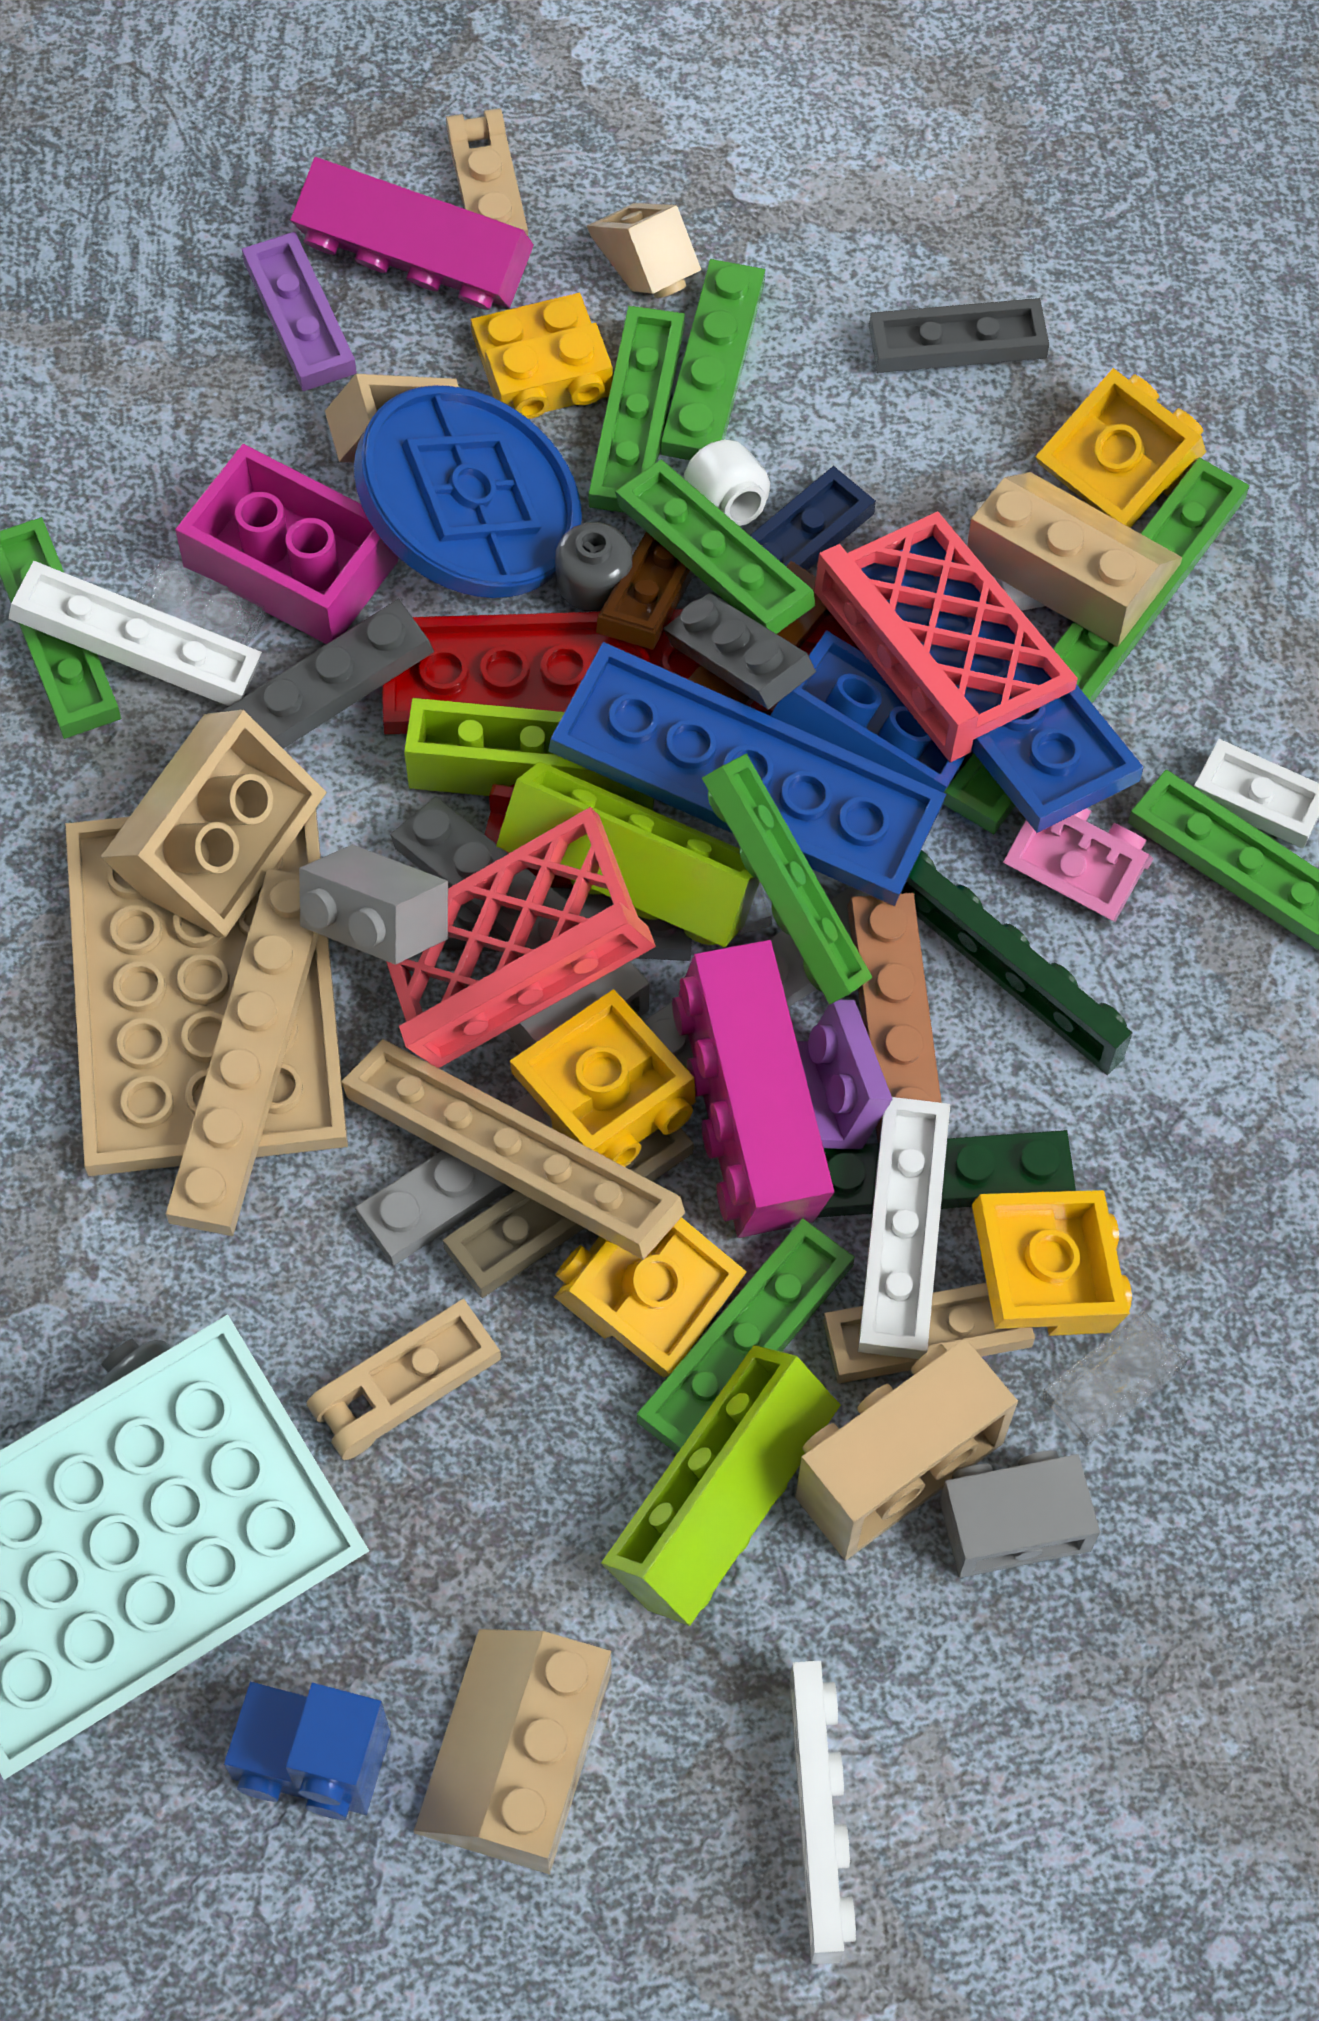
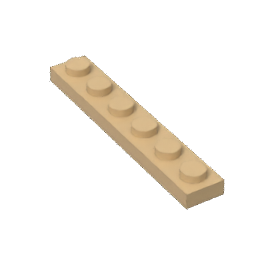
[166,868,319,1236]
[341,1039,685,1260]

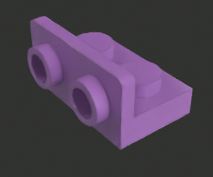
[797,999,893,1149]

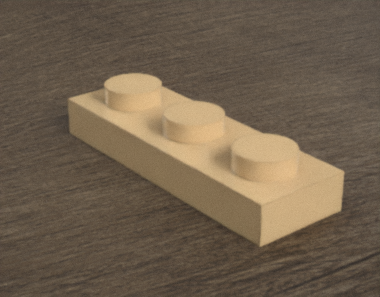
[823,1283,1035,1384]

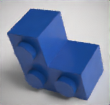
[224,1681,391,1820]

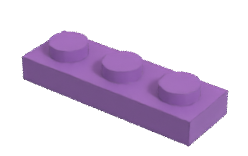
[242,231,357,391]

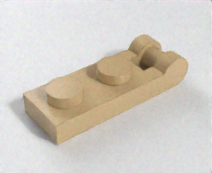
[446,108,528,236]
[306,1298,501,1460]

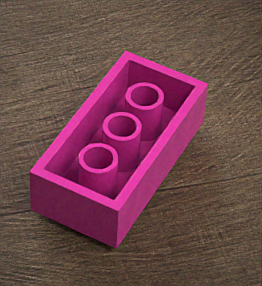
[672,940,834,1238]

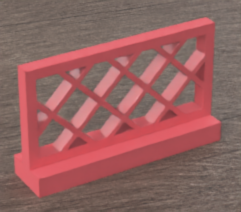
[814,511,1078,762]
[386,807,656,1068]

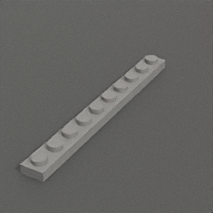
[355,887,871,1266]

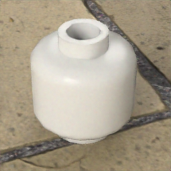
[684,439,770,526]

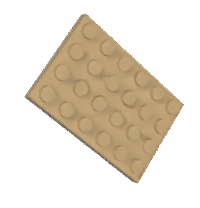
[65,809,348,1176]

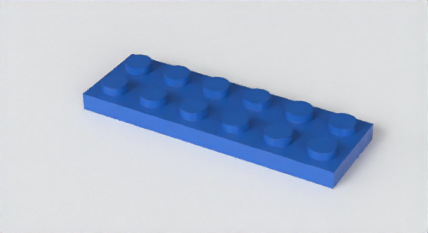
[861,536,1144,833]
[549,642,947,906]

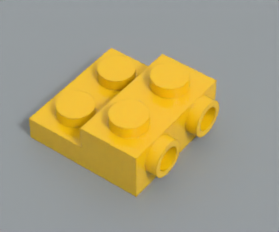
[470,292,613,419]
[1035,368,1206,528]
[510,989,696,1167]
[972,1190,1132,1336]
[554,1217,747,1378]

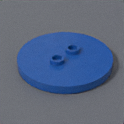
[354,385,582,598]

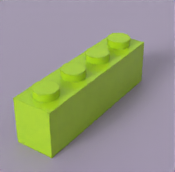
[404,698,654,811]
[496,761,760,947]
[601,1345,841,1626]

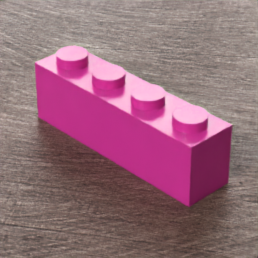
[290,157,534,310]

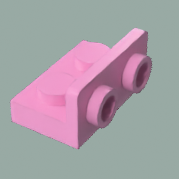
[1003,808,1153,922]

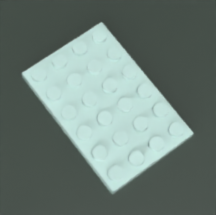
[0,1314,369,1780]

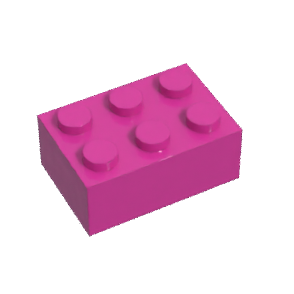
[175,444,398,644]

